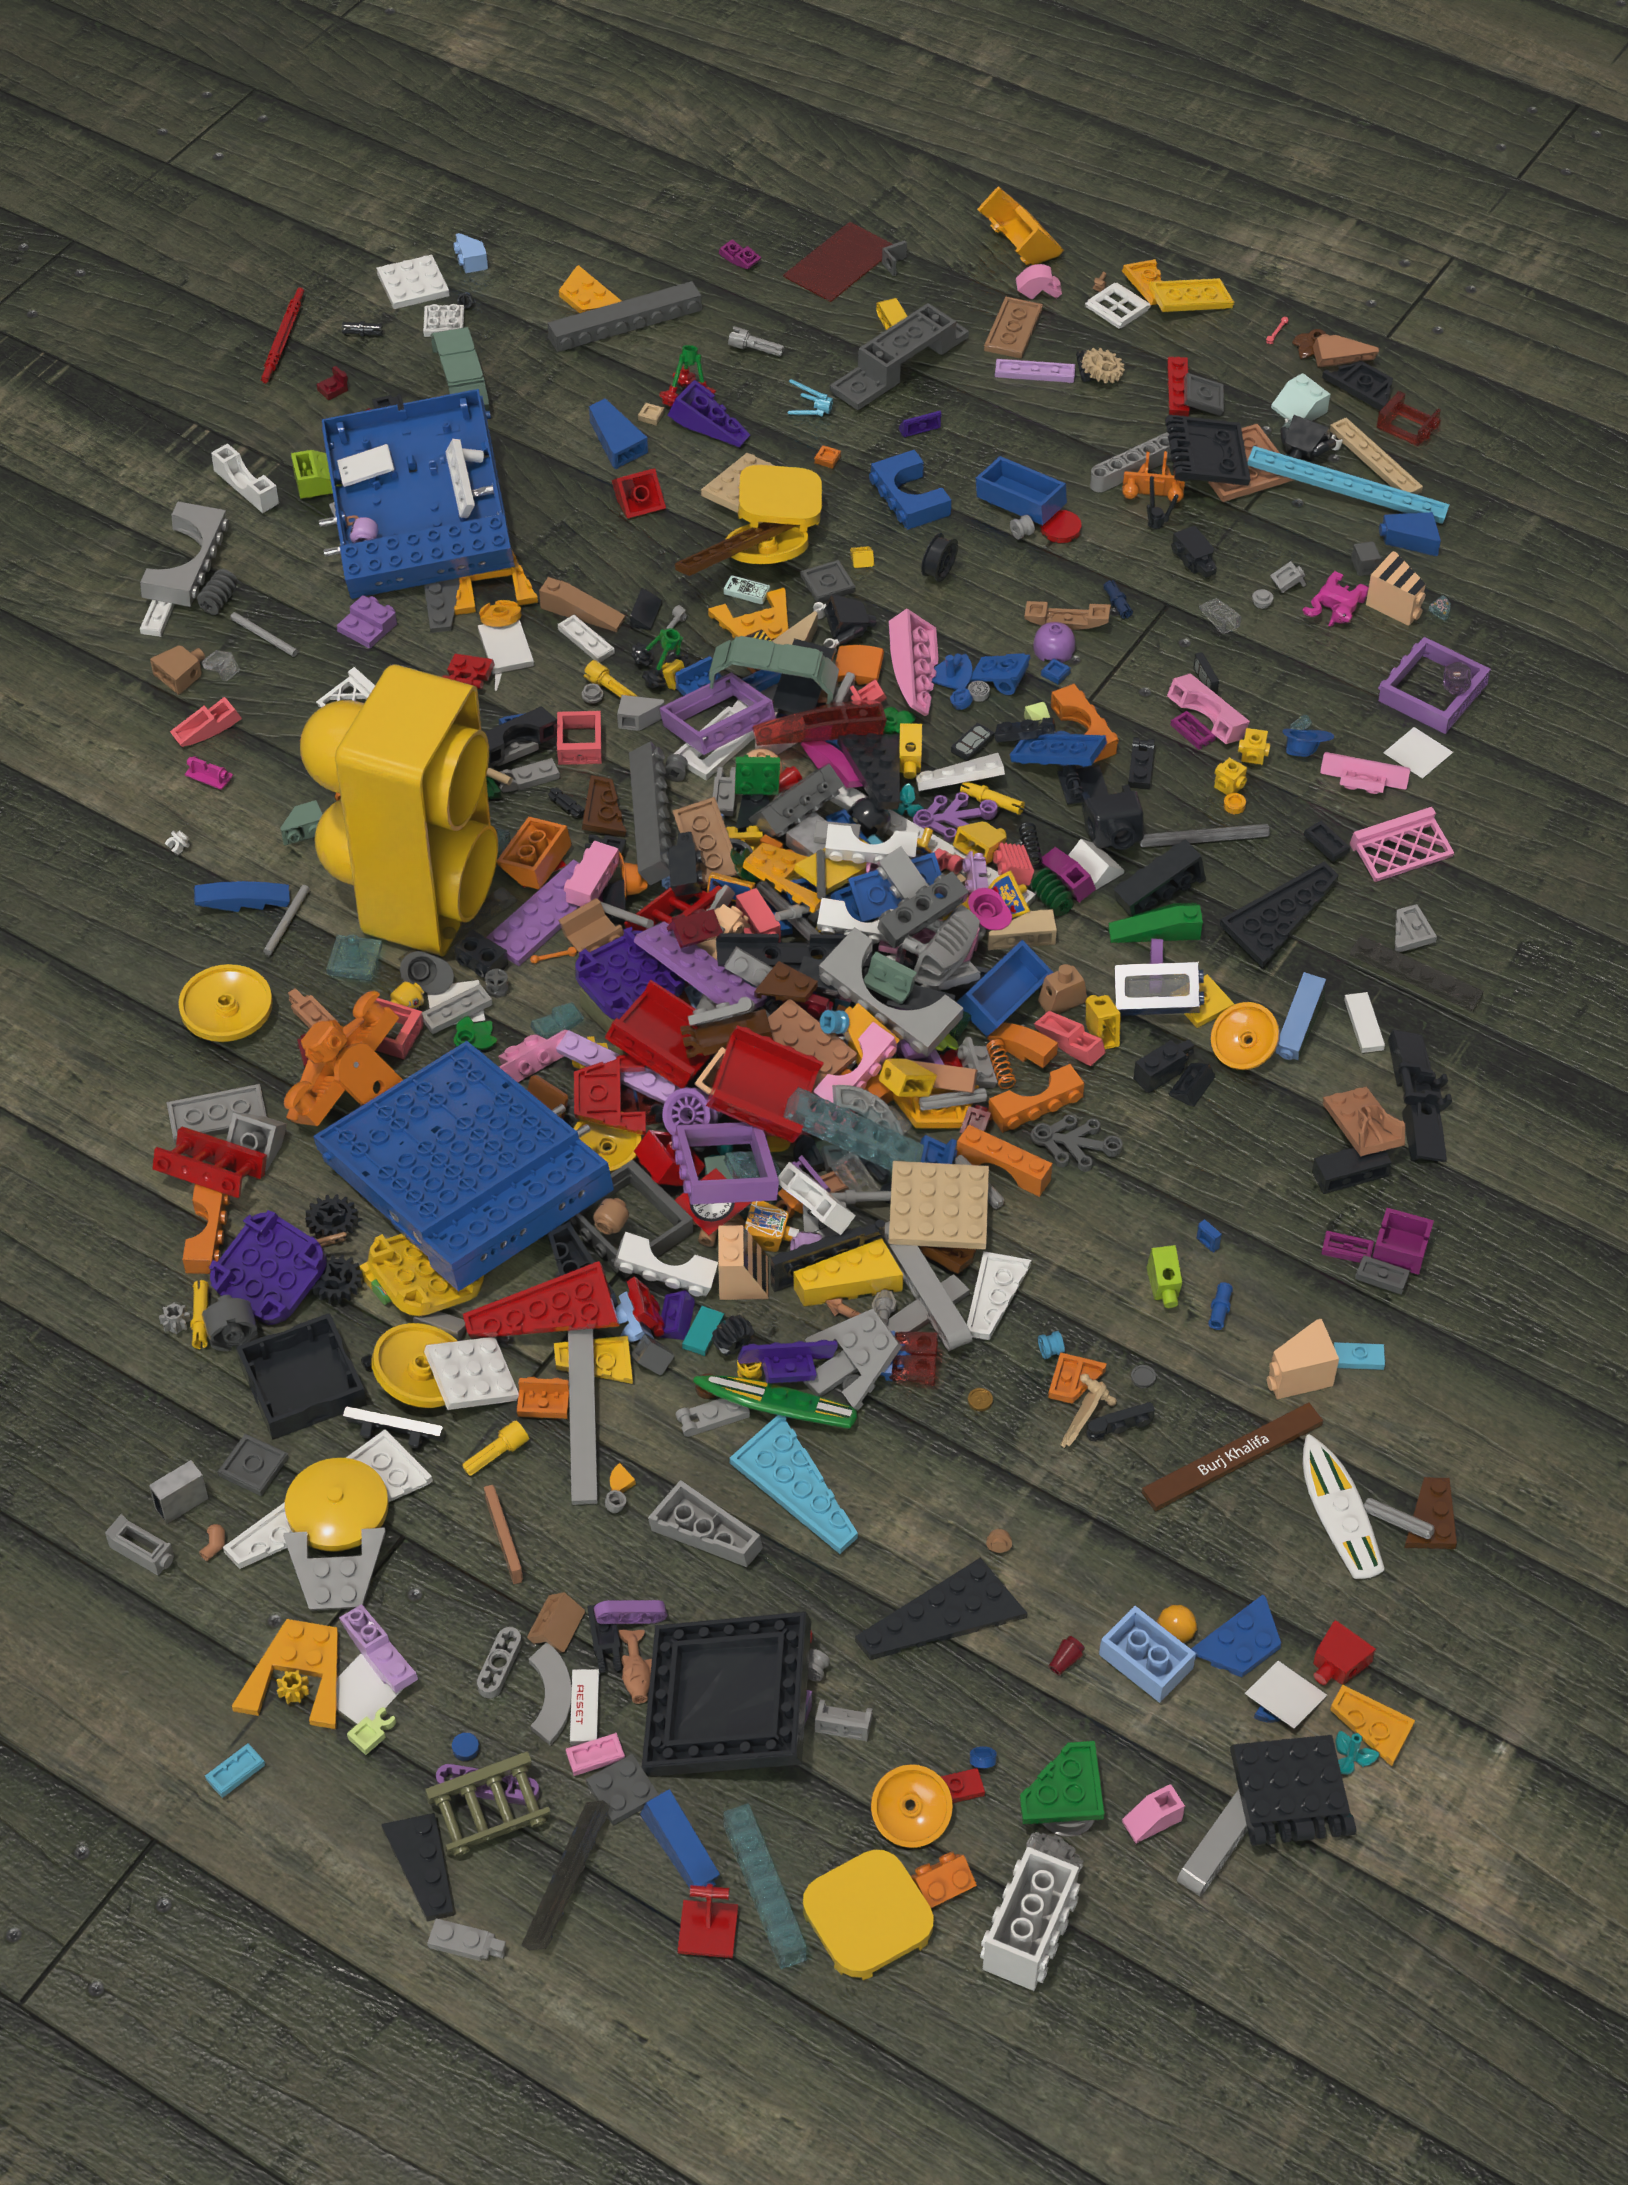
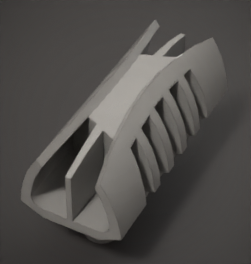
[901,905,980,986]

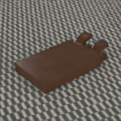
[680,1009,773,1058]

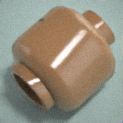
[593,1198,629,1235]

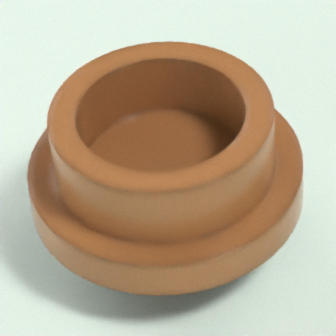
[986,1529,1012,1553]

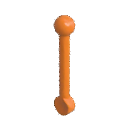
[530,947,577,964]

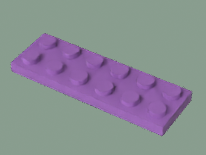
[486,859,608,966]
[634,921,767,1011]

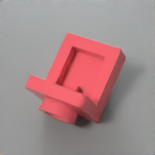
[850,679,887,712]

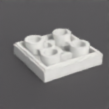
[423,304,464,337]

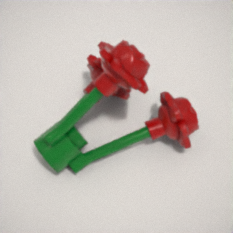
[659,345,716,406]

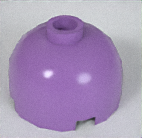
[1033,622,1076,663]

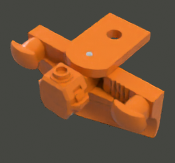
[284,991,403,1126]

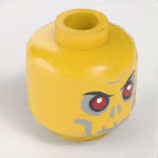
[390,981,424,1010]

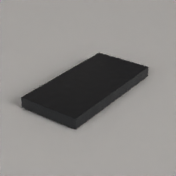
[772,638,835,722]

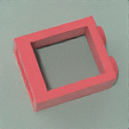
[557,711,602,765]
[736,888,781,959]
[375,998,424,1059]

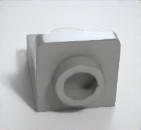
[1270,561,1306,593]

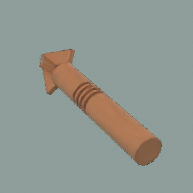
[825,1298,862,1318]

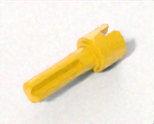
[583,660,638,698]
[462,1420,529,1476]

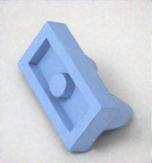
[615,1291,654,1342]

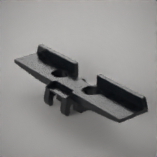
[716,933,872,971]
[799,956,955,1010]
[1388,1029,1452,1162]

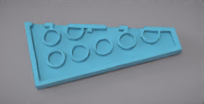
[729,1415,858,1554]

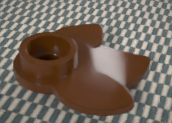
[1292,329,1326,359]

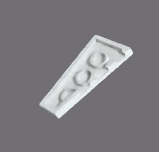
[916,753,1005,791]
[967,1252,1031,1340]

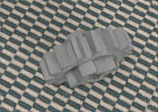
[1026,1832,1083,1873]

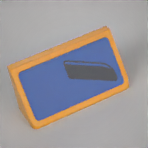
[707,872,755,901]

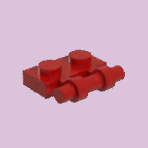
[442,654,495,689]
[627,1277,664,1337]

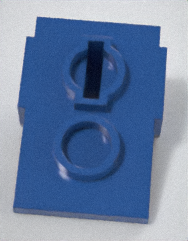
[970,653,1031,695]

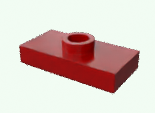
[941,1768,985,1803]

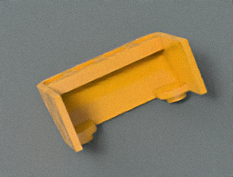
[977,186,1064,266]

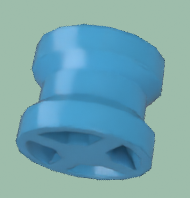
[820,1010,849,1034]
[1038,1331,1065,1359]

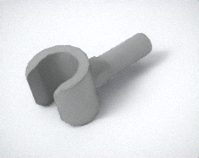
[665,605,687,630]

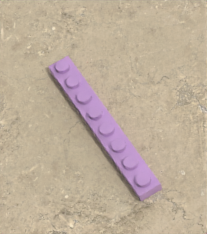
[556,1030,723,1123]

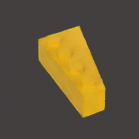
[794,1238,903,1307]

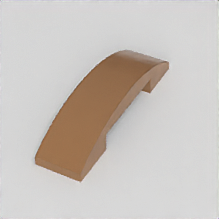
[1025,601,1111,630]

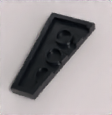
[381,1813,454,1922]

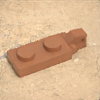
[288,988,338,1028]

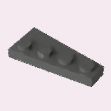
[424,578,460,633]

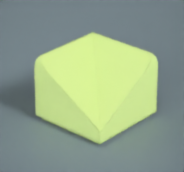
[1024,702,1050,720]

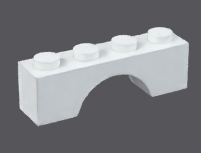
[211,444,279,513]
[825,824,918,865]
[817,898,909,947]
[778,1162,856,1235]
[614,1232,718,1296]

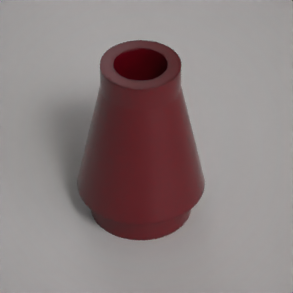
[1048,1636,1085,1676]

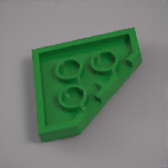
[1020,1741,1104,1824]

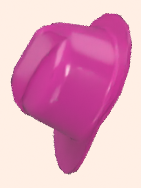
[968,888,1012,930]

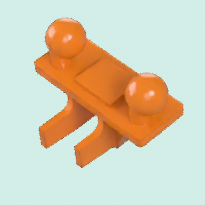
[1122,451,1185,503]

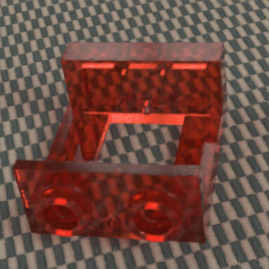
[1376,391,1441,446]

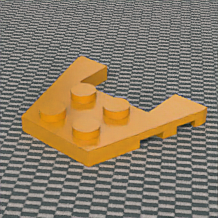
[708,588,788,641]

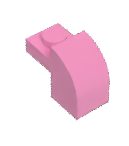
[1016,264,1062,299]

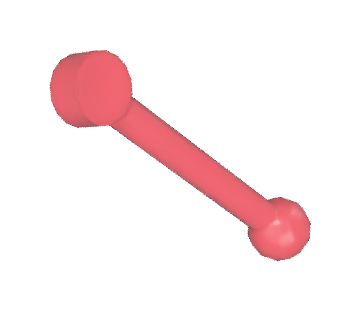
[1266,317,1289,344]

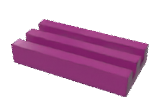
[1170,711,1216,750]
[1321,1231,1374,1263]

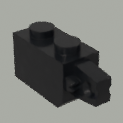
[1171,525,1217,578]
[669,832,705,897]
[1133,1039,1195,1093]

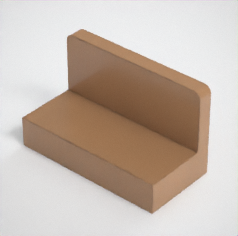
[527,1592,585,1653]

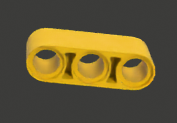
[876,298,907,330]

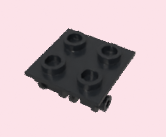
[1057,765,1109,805]

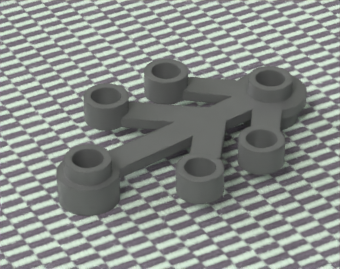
[1031,1114,1123,1172]

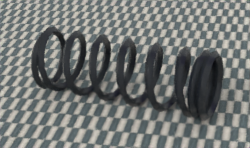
[1019,823,1043,868]

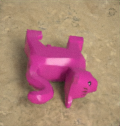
[1302,571,1369,627]

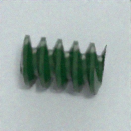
[1030,867,1074,917]

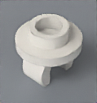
[165,830,190,855]

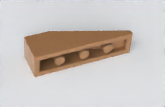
[539,577,625,632]

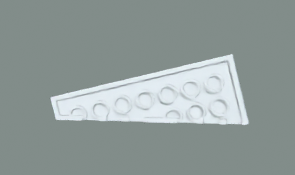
[223,1429,433,1569]

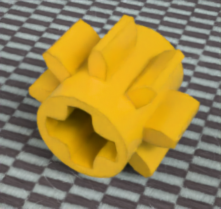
[277,1670,309,1704]

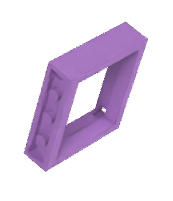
[1378,637,1491,734]
[660,673,776,755]
[671,1122,779,1205]

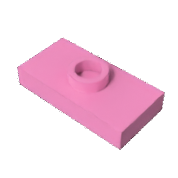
[566,1733,625,1776]

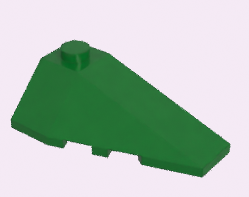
[1108,903,1203,943]

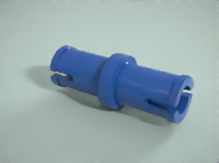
[1208,1282,1233,1330]

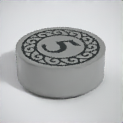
[968,681,990,702]

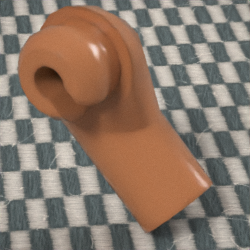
[199,1524,225,1561]

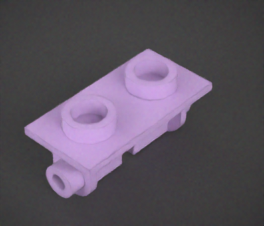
[962,851,988,896]

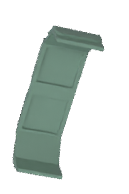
[431,327,490,411]
[709,636,839,709]

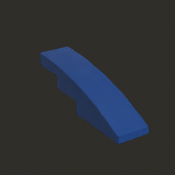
[194,881,290,912]

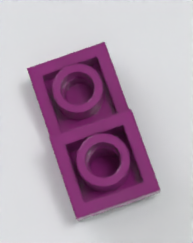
[718,239,761,269]

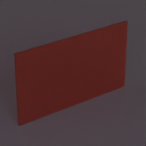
[783,222,893,302]

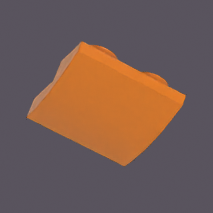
[835,645,884,685]

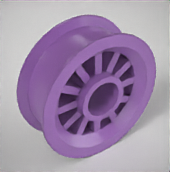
[662,1088,718,1135]

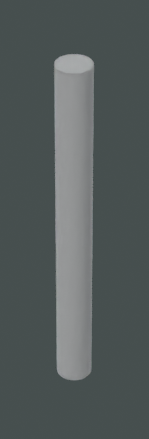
[230,612,298,657]
[263,885,310,956]
[600,901,654,929]

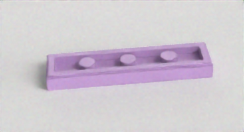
[995,359,1075,383]

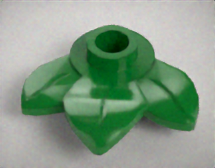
[878,707,916,734]
[454,1016,497,1050]

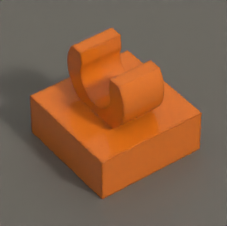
[775,1188,803,1219]

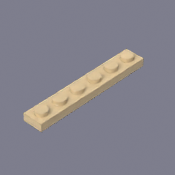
[1329,418,1423,495]

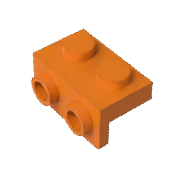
[517,1377,569,1419]
[911,1852,977,1908]

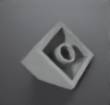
[226,1112,287,1172]

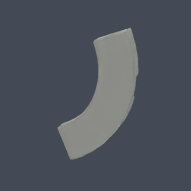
[832,1085,906,1151]
[529,1642,572,1746]

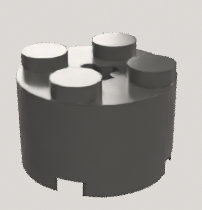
[202,1295,258,1351]

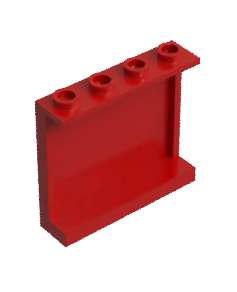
[605,980,713,1089]
[706,1025,824,1143]

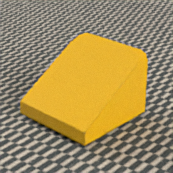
[850,546,874,568]

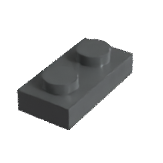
[1355,1255,1410,1295]

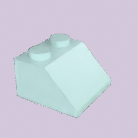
[1271,373,1330,422]

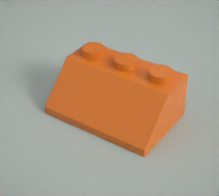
[497,816,572,890]

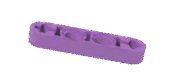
[436,1764,539,1805]

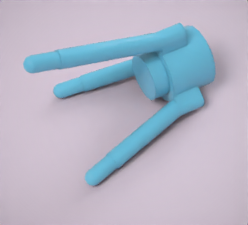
[788,379,833,416]

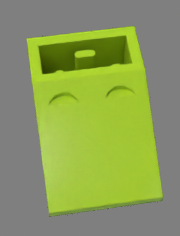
[291,450,343,499]

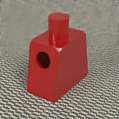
[1313,1620,1376,1685]

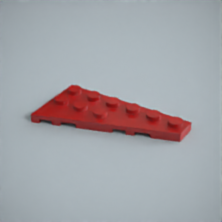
[463,1261,620,1339]

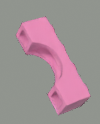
[1167,674,1250,744]
[813,1022,897,1116]

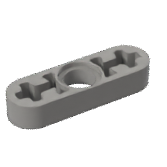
[477,1627,522,1698]

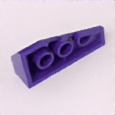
[667,380,750,447]

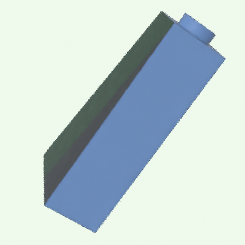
[1276,972,1326,1060]

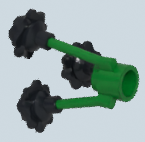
[631,628,691,689]

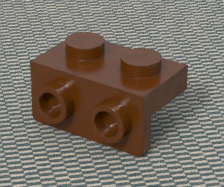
[919,1246,977,1274]

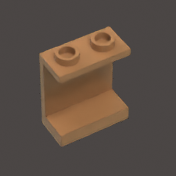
[558,898,624,953]

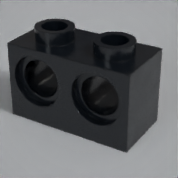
[454,929,508,978]

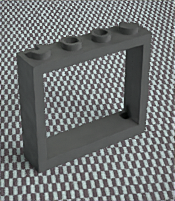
[566,1159,693,1278]

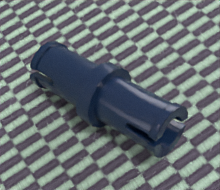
[1103,580,1133,619]

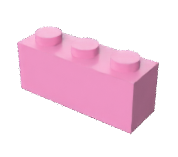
[564,841,619,907]

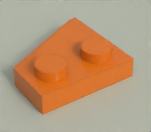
[1048,1352,1107,1404]

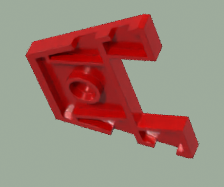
[574,1054,646,1135]

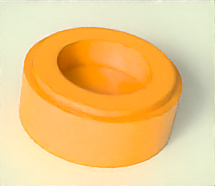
[1223,793,1246,814]

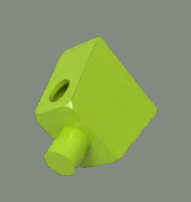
[1146,1245,1182,1308]

